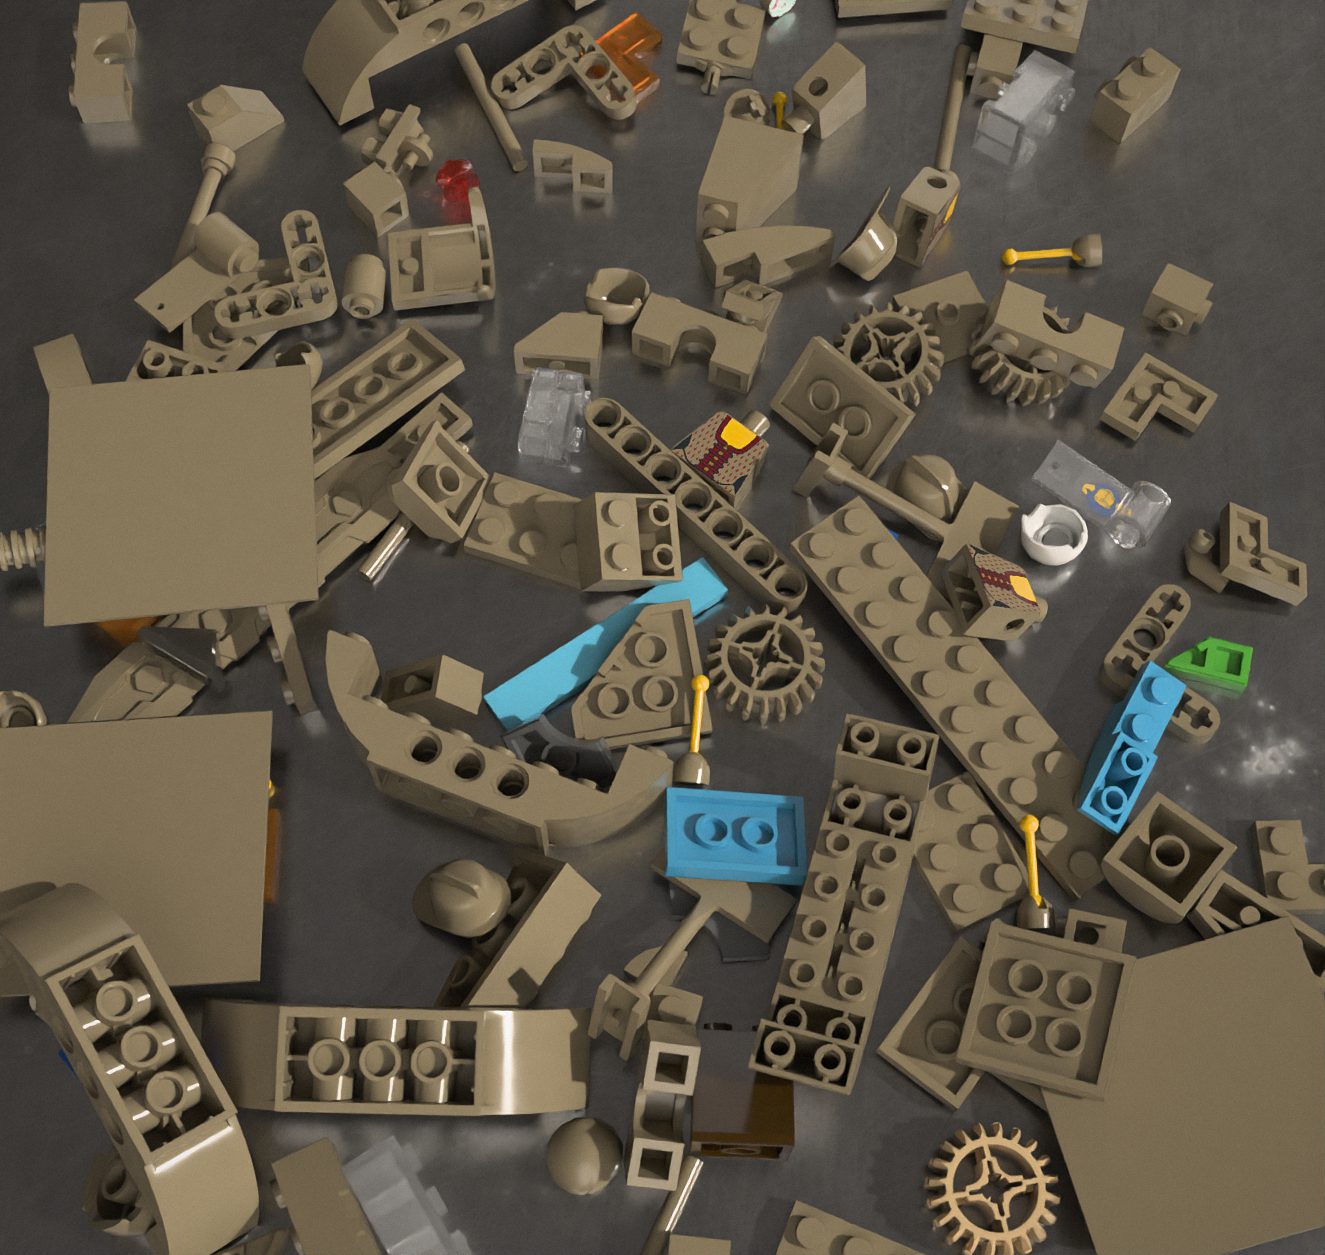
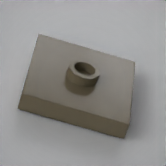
[892,270,988,362]

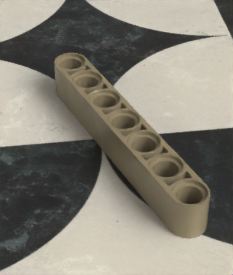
[585,397,808,619]

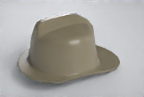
[828,186,897,281]
[886,454,969,542]
[412,859,511,937]

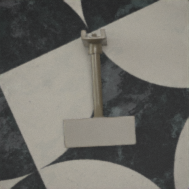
[792,423,1019,606]
[587,845,798,1061]

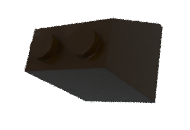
[690,1022,795,1161]

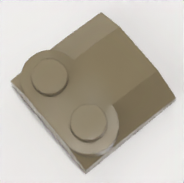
[386,420,493,543]

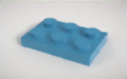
[664,787,808,885]

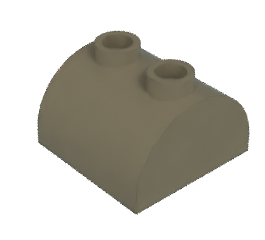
[1101,791,1237,924]

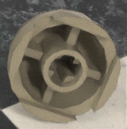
[81,1139,157,1238]

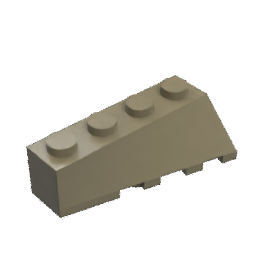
[433,847,601,1009]

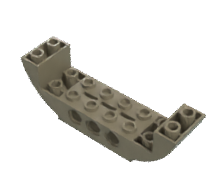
[302,0,596,125]
[325,630,673,856]
[748,713,940,1096]
[0,883,259,1255]
[201,998,591,1116]

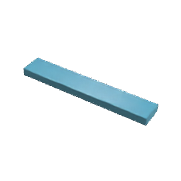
[483,557,728,731]

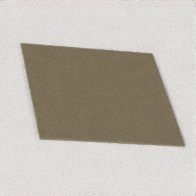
[44,364,319,627]
[0,711,273,997]
[1039,916,1325,1255]

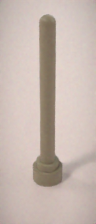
[158,143,236,310]

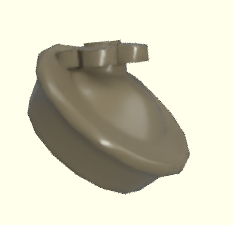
[723,89,771,126]

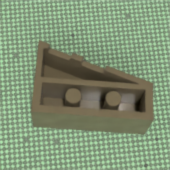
[1186,869,1325,993]
[269,1136,381,1255]

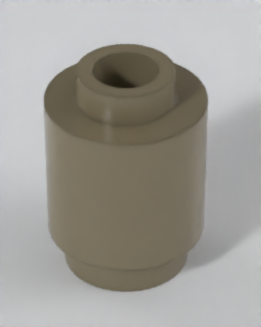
[342,254,386,319]

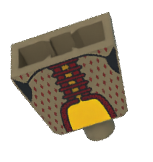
[892,167,961,268]
[671,410,770,511]
[940,543,1048,641]

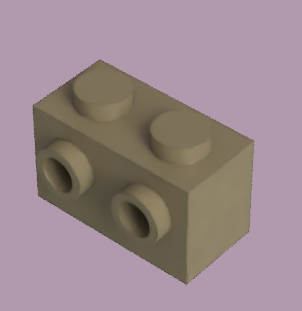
[1090,47,1181,144]

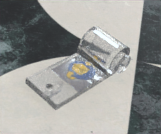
[1031,440,1172,549]

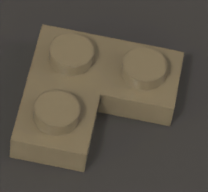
[1100,352,1218,441]
[1220,502,1307,606]
[1250,820,1325,915]

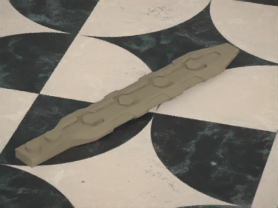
[66,392,473,724]

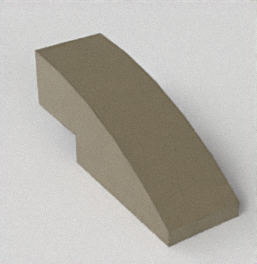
[701,225,835,288]

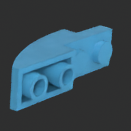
[1077,660,1187,835]

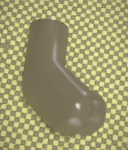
[1183,529,1230,593]

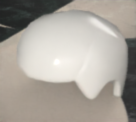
[1020,504,1088,566]

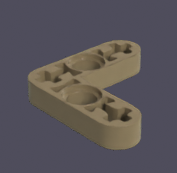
[491,25,637,120]
[214,210,338,339]
[1099,584,1220,744]

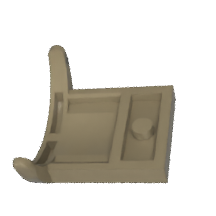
[388,187,496,310]

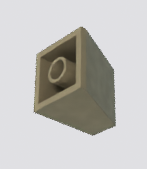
[696,116,804,243]

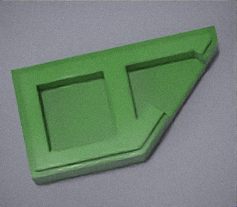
[1162,637,1253,693]

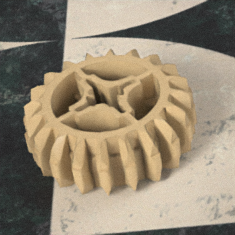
[924,1122,1060,1255]

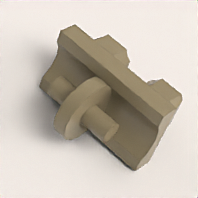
[360,104,433,176]

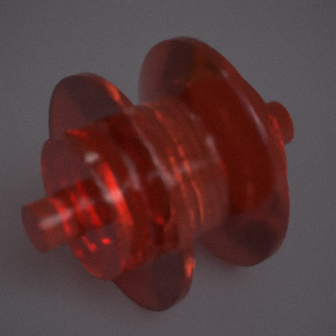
[435,159,480,202]

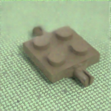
[676,0,766,95]

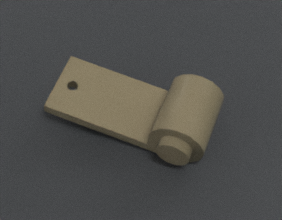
[134,212,259,333]

